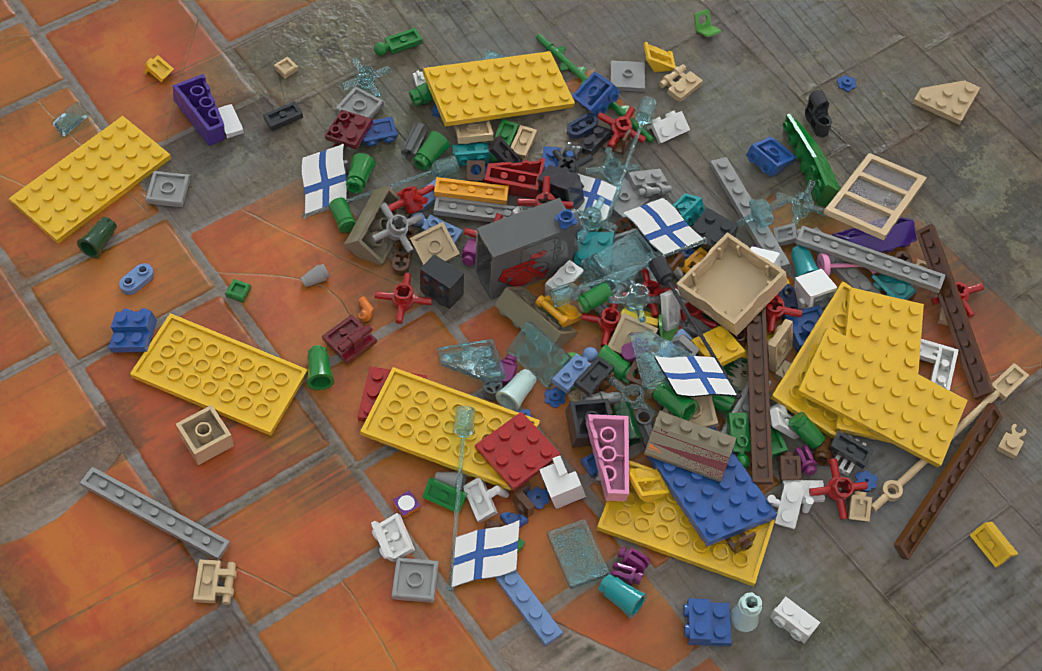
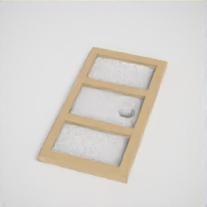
[823,153,927,240]

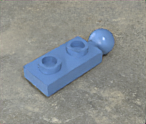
[410,212,463,244]
[552,347,598,394]

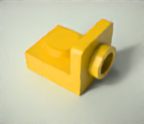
[143,55,174,83]

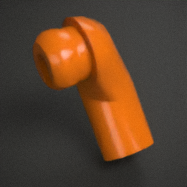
[358,296,374,322]

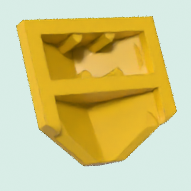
[643,42,676,72]
[629,468,671,503]

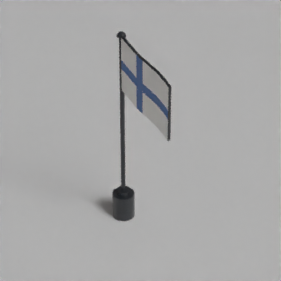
[648,256,742,400]

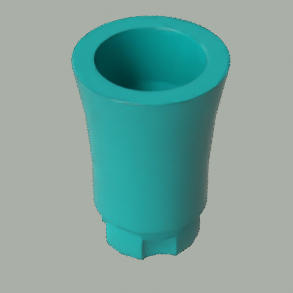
[791,245,819,277]
[598,574,647,619]

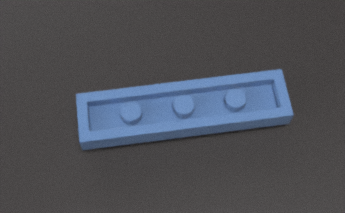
[496,570,563,647]

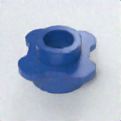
[554,209,577,230]

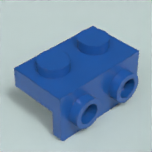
[362,117,398,147]

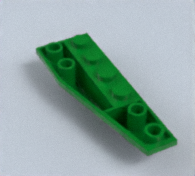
[783,114,840,207]

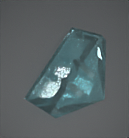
[51,101,89,137]
[578,253,612,289]

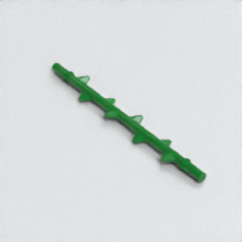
[536,34,655,143]

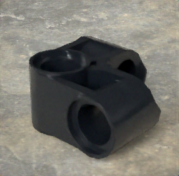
[805,90,832,137]

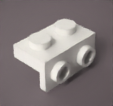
[647,110,690,144]
[544,260,583,296]
[371,513,415,562]

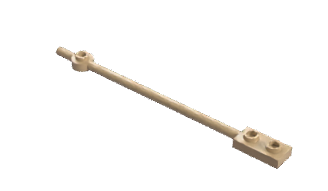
[871,363,1029,512]

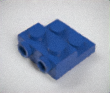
[572,71,621,117]
[746,136,797,177]
[784,305,823,353]
[108,308,157,352]
[683,598,731,646]

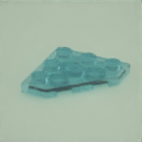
[630,330,695,390]
[437,339,506,382]

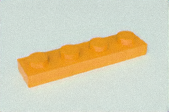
[434,177,509,205]

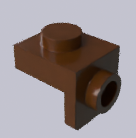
[512,481,535,518]

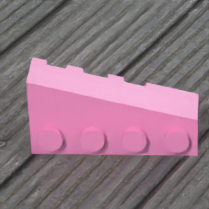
[586,414,629,501]

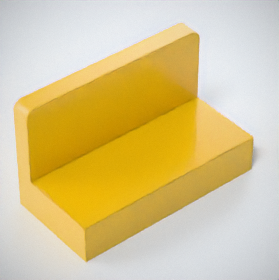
[970,522,1018,568]

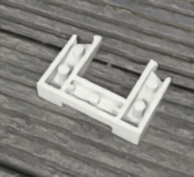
[919,339,958,390]

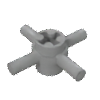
[371,203,422,253]

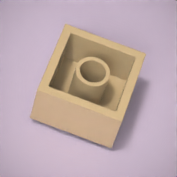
[176,405,234,465]

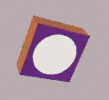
[392,490,421,519]

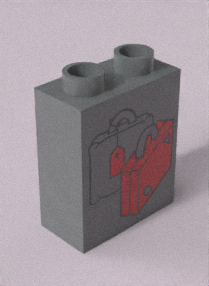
[475,198,581,300]

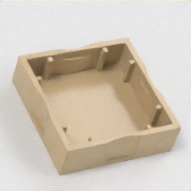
[676,232,787,336]

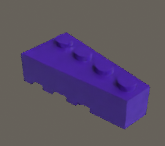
[173,74,225,146]

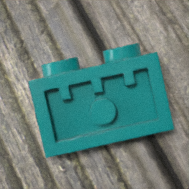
[452,142,490,166]
[672,193,705,227]
[871,273,916,300]

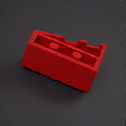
[484,158,545,199]

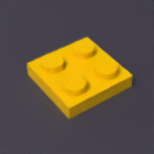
[691,325,745,366]

